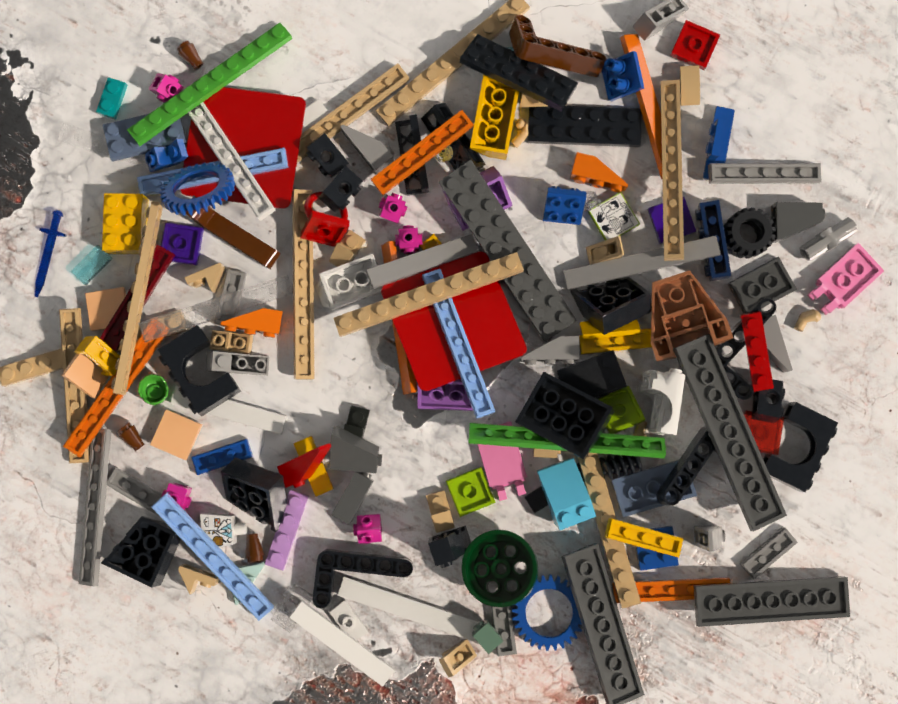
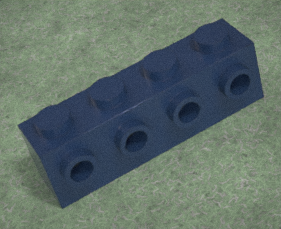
[695,200,731,281]

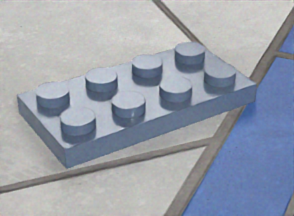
[103,114,187,162]
[611,460,697,517]

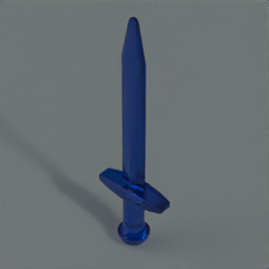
[35,210,67,297]

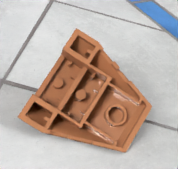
[651,270,733,362]

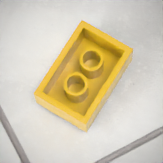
[102,193,149,254]

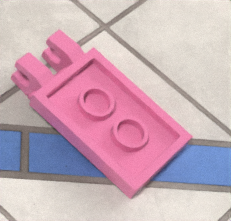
[807,243,884,315]
[478,421,527,501]

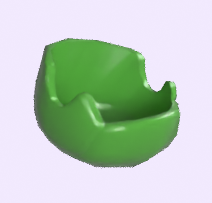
[138,374,169,405]

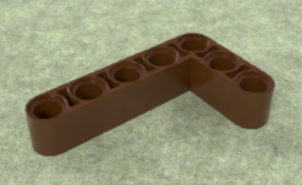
[509,15,607,77]
[186,196,281,270]

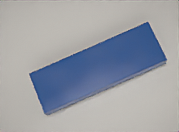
[191,439,253,475]

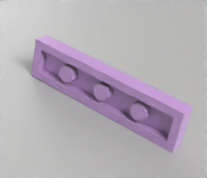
[265,490,309,571]

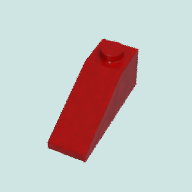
[277,443,331,489]

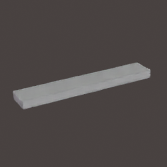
[708,163,821,184]
[366,234,479,289]

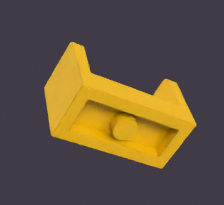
[74,336,120,376]

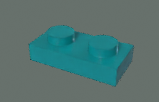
[96,77,128,120]

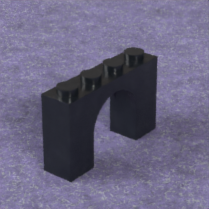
[158,325,241,416]
[763,402,838,493]

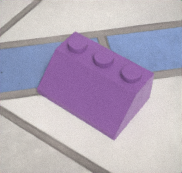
[443,166,513,231]
[417,379,473,411]

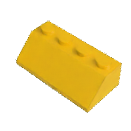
[470,74,519,160]

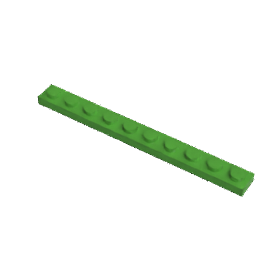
[127,23,292,146]
[468,423,666,458]

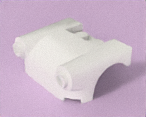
[637,368,685,436]

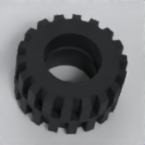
[724,207,776,259]

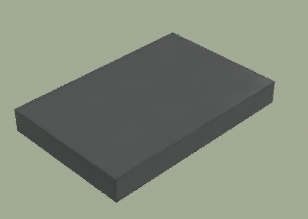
[727,256,797,314]

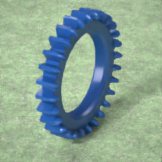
[159,162,235,216]
[511,574,582,651]

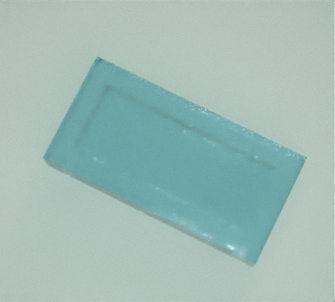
[71,245,113,285]

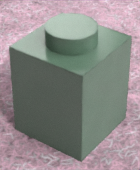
[472,620,503,654]

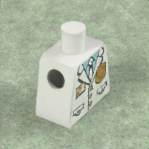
[200,513,247,548]

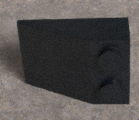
[557,350,627,398]

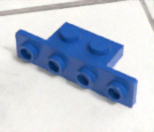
[703,106,735,180]

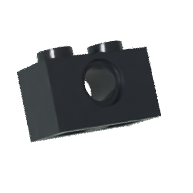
[305,133,349,178]
[318,166,363,213]
[751,379,785,423]

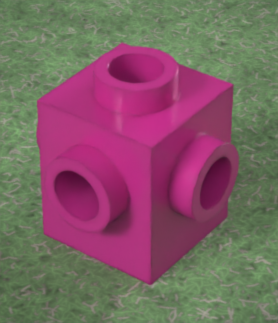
[149,73,183,103]
[378,192,407,223]
[395,225,423,254]
[161,482,192,510]
[353,514,382,543]

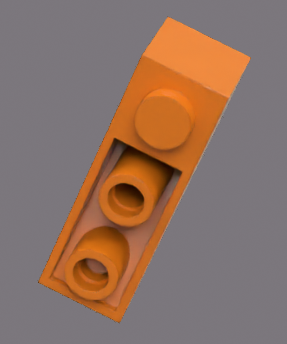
[570,152,628,193]
[221,308,283,338]

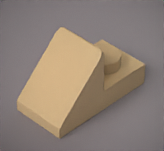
[329,230,366,267]
[586,236,624,265]
[185,263,225,293]
[426,490,455,533]
[178,564,220,595]
[439,639,477,678]

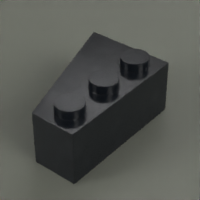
[428,525,471,568]

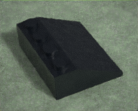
[515,372,614,459]

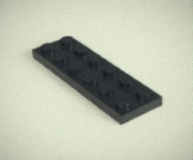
[459,34,578,112]
[528,106,642,147]

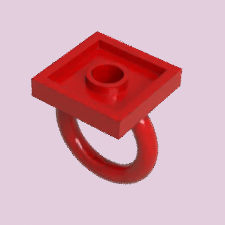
[300,192,350,247]

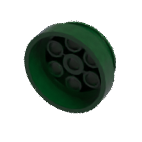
[462,530,538,607]

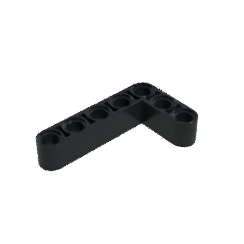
[715,297,776,400]
[656,426,717,506]
[313,549,414,609]

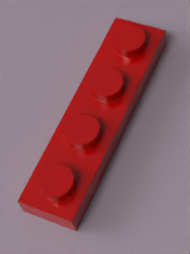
[740,311,774,392]

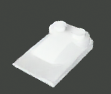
[316,254,383,310]

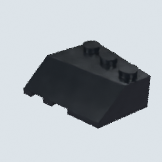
[570,276,652,335]
[221,457,287,533]
[101,516,181,588]

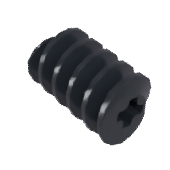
[599,455,642,480]

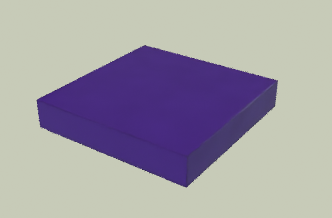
[647,197,697,244]
[161,222,204,266]

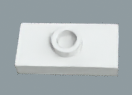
[329,599,368,641]

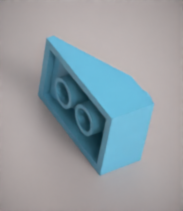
[537,457,596,530]

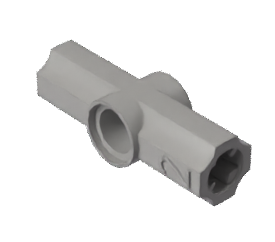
[799,217,857,261]

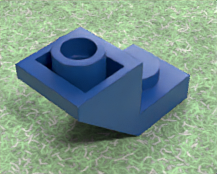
[145,139,188,172]

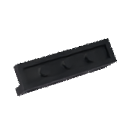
[421,103,486,170]
[395,114,429,196]

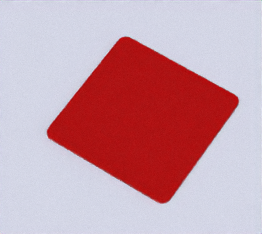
[180,87,306,209]
[381,252,527,391]

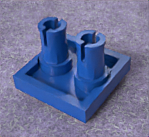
[602,51,645,101]
[543,186,586,225]

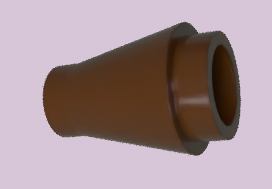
[177,41,204,70]
[117,422,145,452]
[245,534,265,563]

